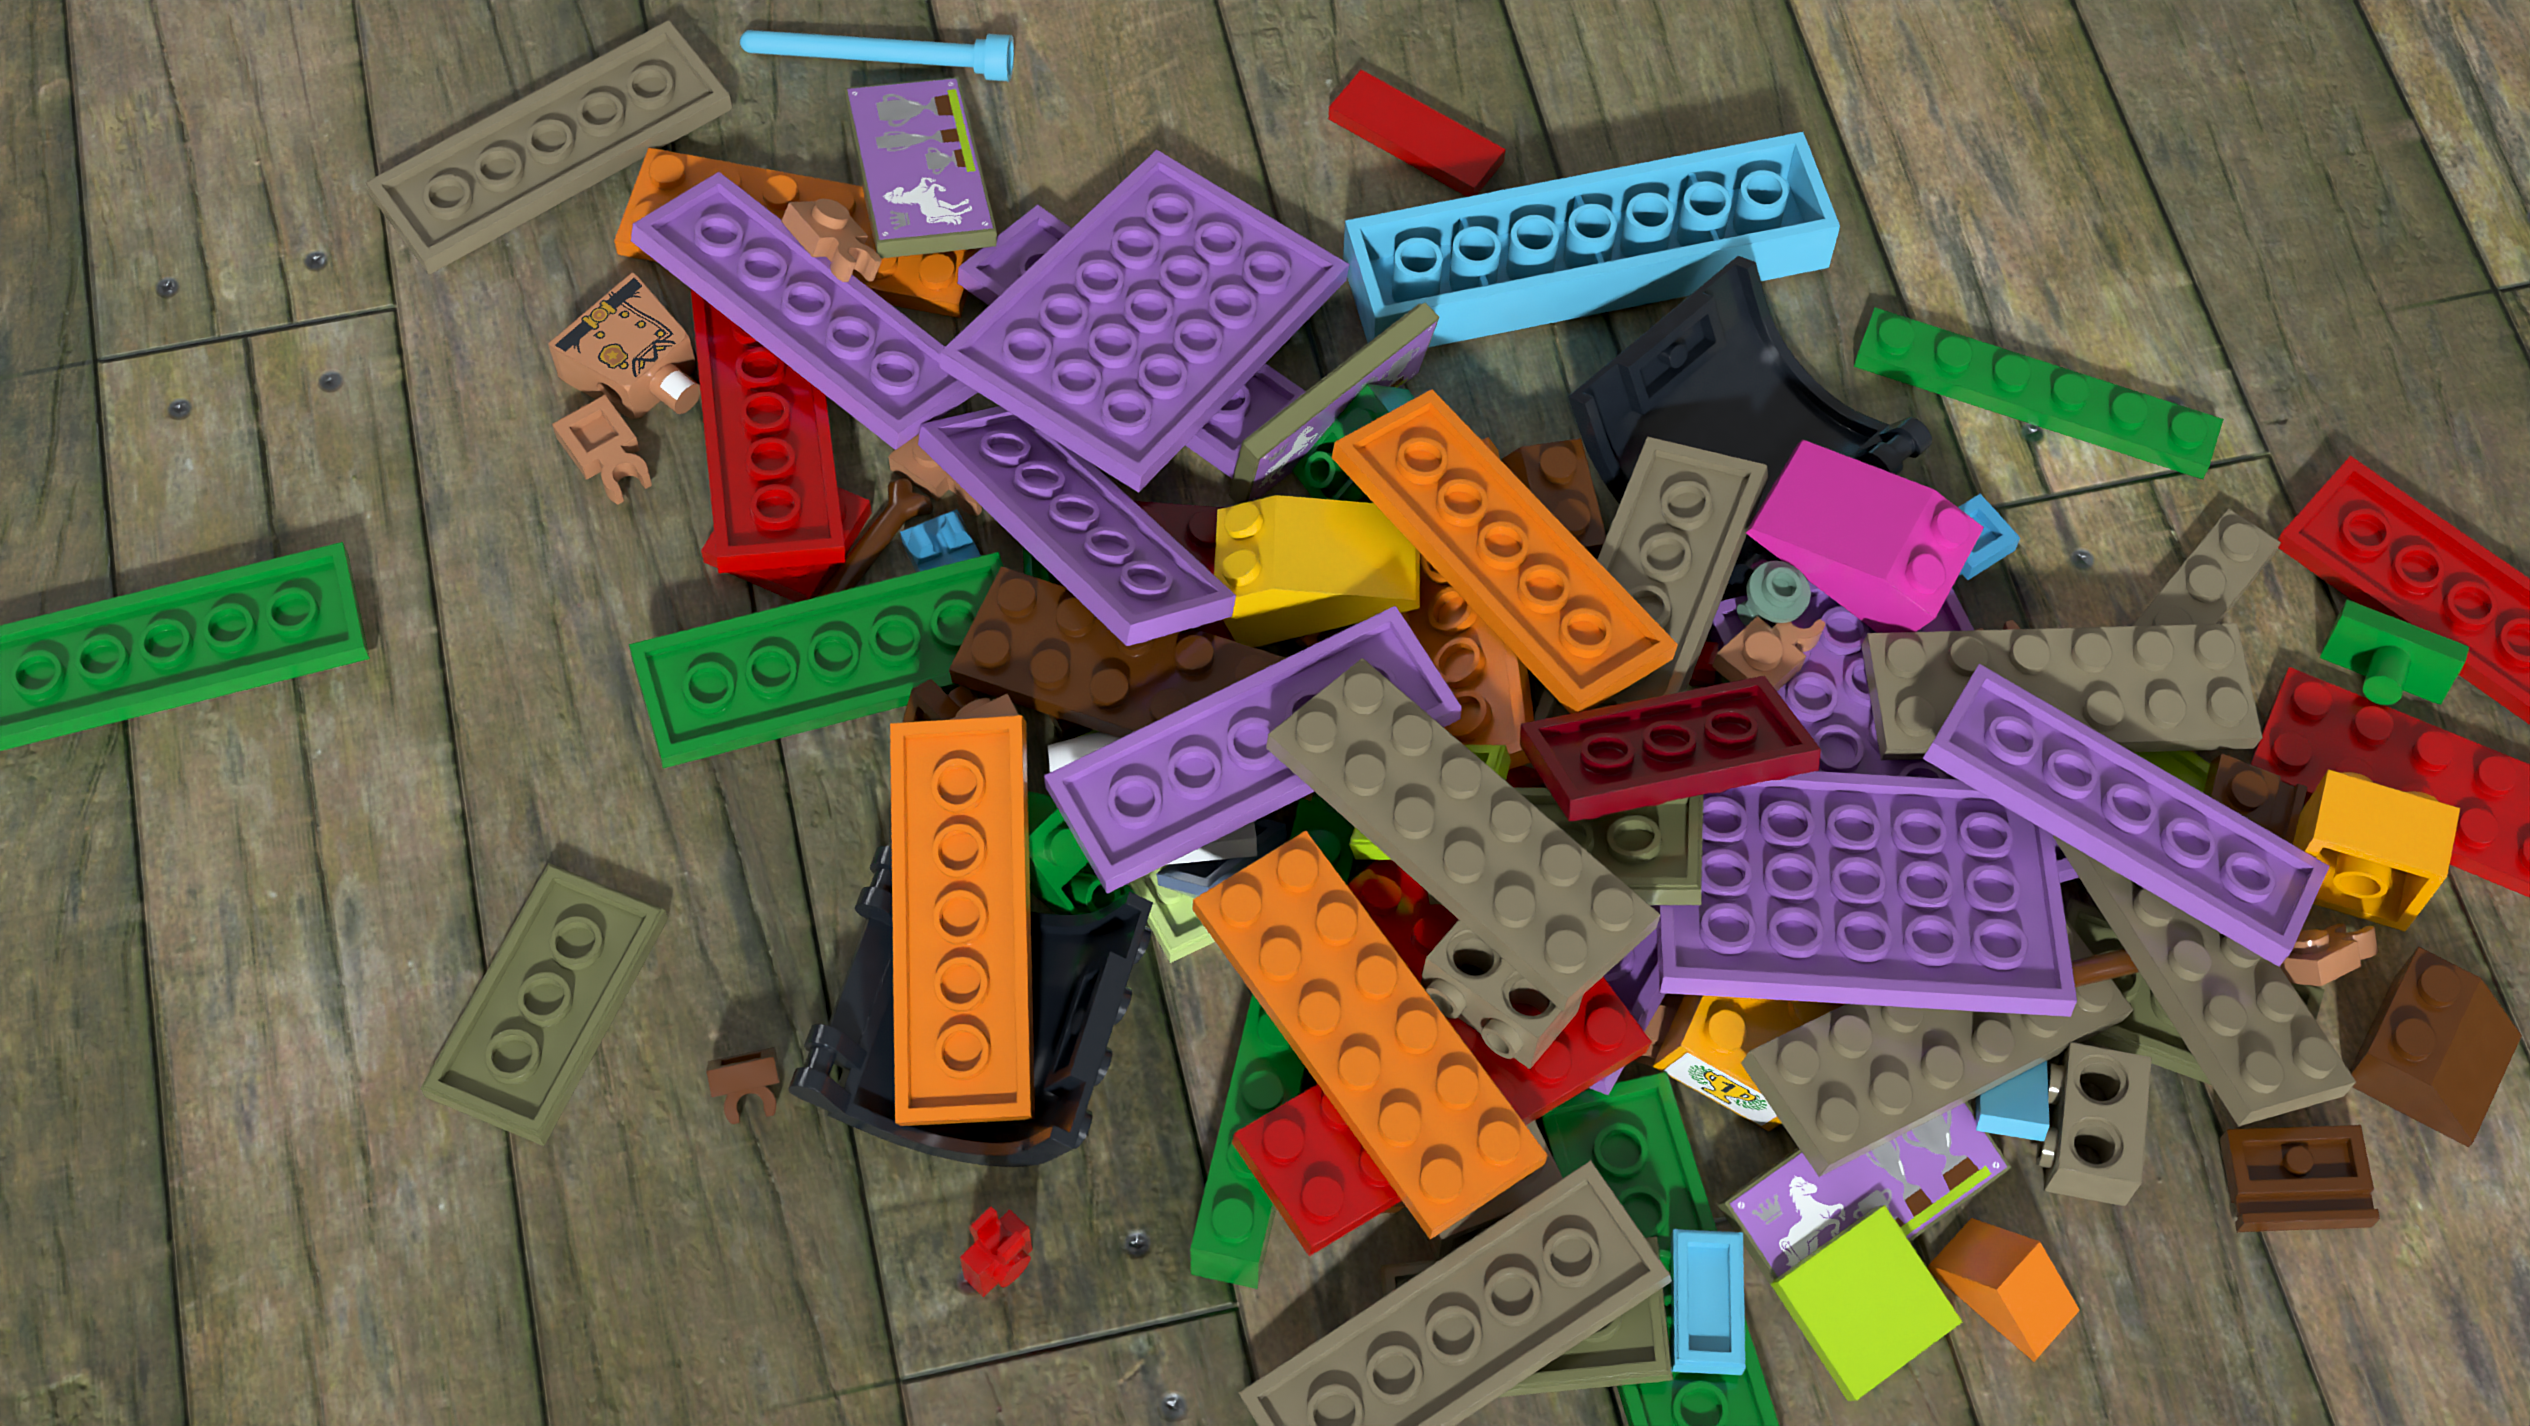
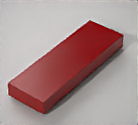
[1328,69,1506,197]

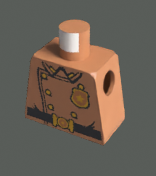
[548,272,701,419]

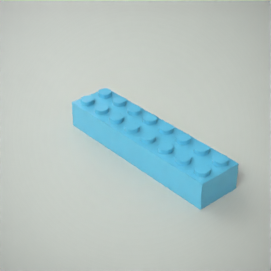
[1343,132,1840,348]

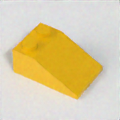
[1214,495,1420,648]

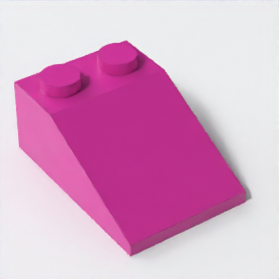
[1746,440,1984,633]

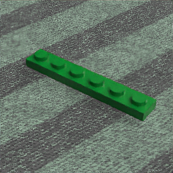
[1854,307,2224,480]

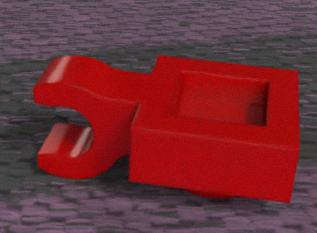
[960,1206,1033,1297]

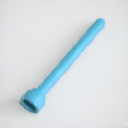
[740,30,1014,82]

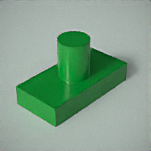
[2319,599,2469,705]

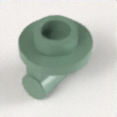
[1737,561,1811,626]

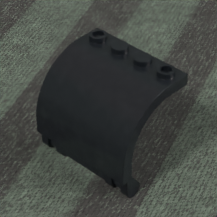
[1568,256,1932,592]
[788,846,1153,1167]

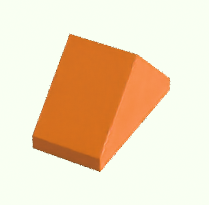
[1927,1218,2080,1362]

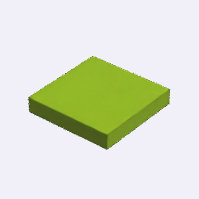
[1770,1205,1962,1401]

